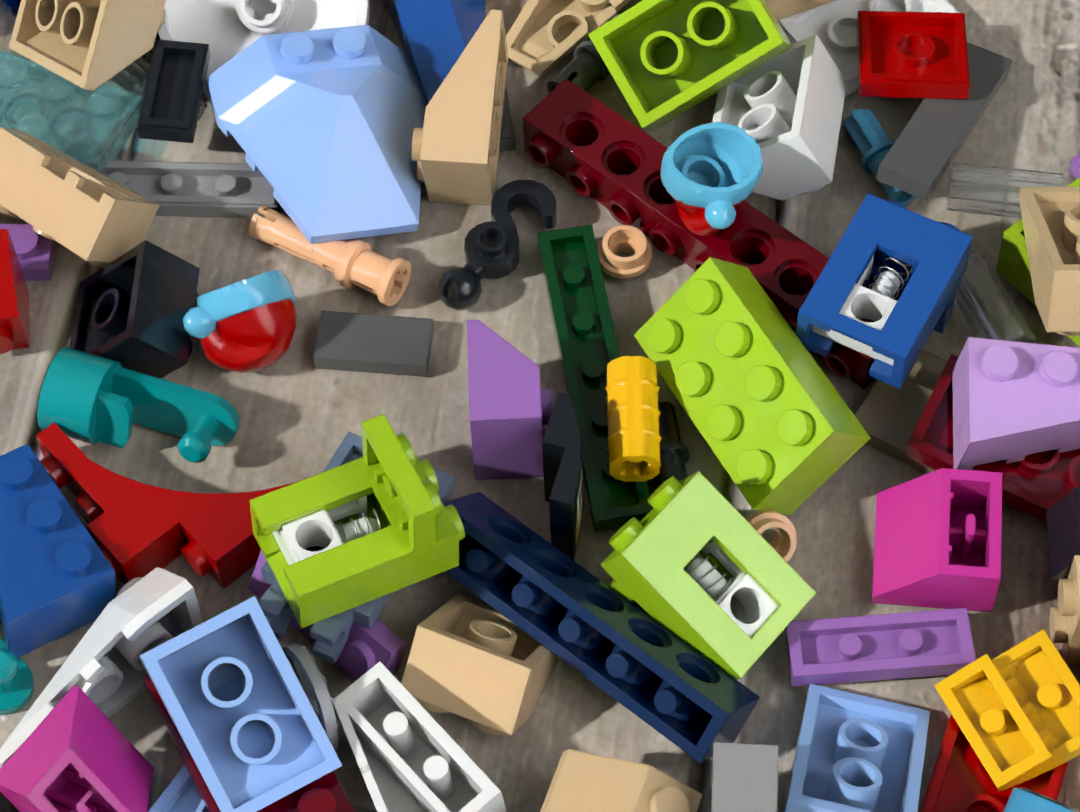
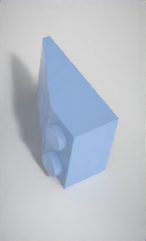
[140,596,343,812]
[783,683,930,812]

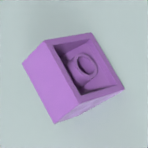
[467,320,553,480]

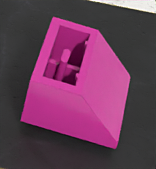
[872,468,1003,612]
[0,686,154,812]

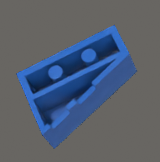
[0,444,116,659]

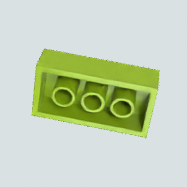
[634,257,871,515]

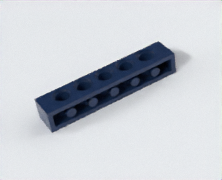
[443,492,760,763]

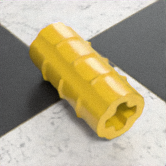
[605,356,662,482]

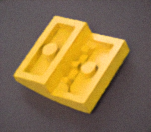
[934,629,1080,792]

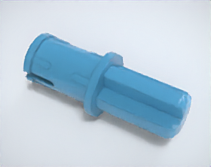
[844,108,917,205]

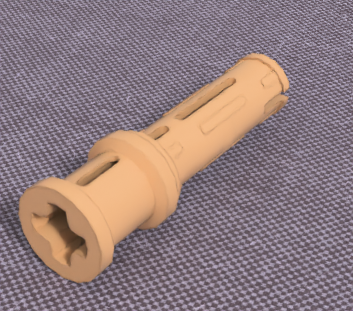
[249,205,411,307]

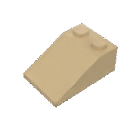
[412,9,508,206]
[1019,187,1080,336]

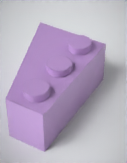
[952,337,1080,470]

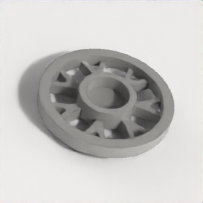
[282,643,341,751]

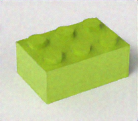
[588,0,792,131]

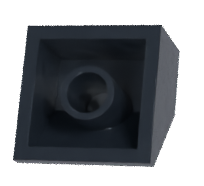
[69,240,200,379]

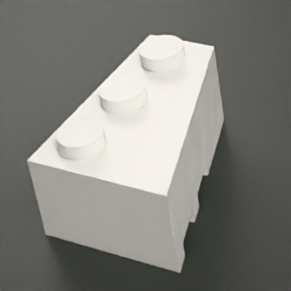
[333,661,507,812]

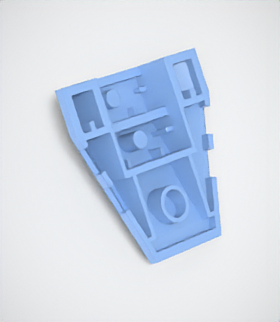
[205,25,426,244]

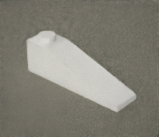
[0,567,203,768]

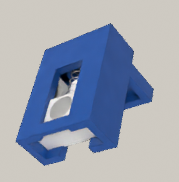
[796,193,973,389]

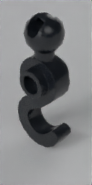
[438,180,557,311]

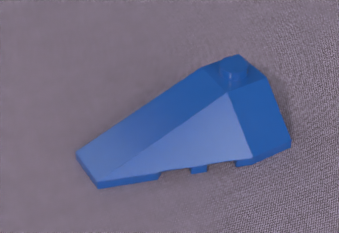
[384,0,486,105]

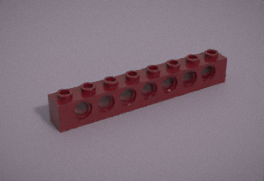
[523,78,875,389]

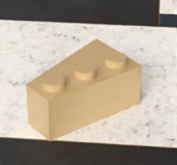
[0,127,160,267]

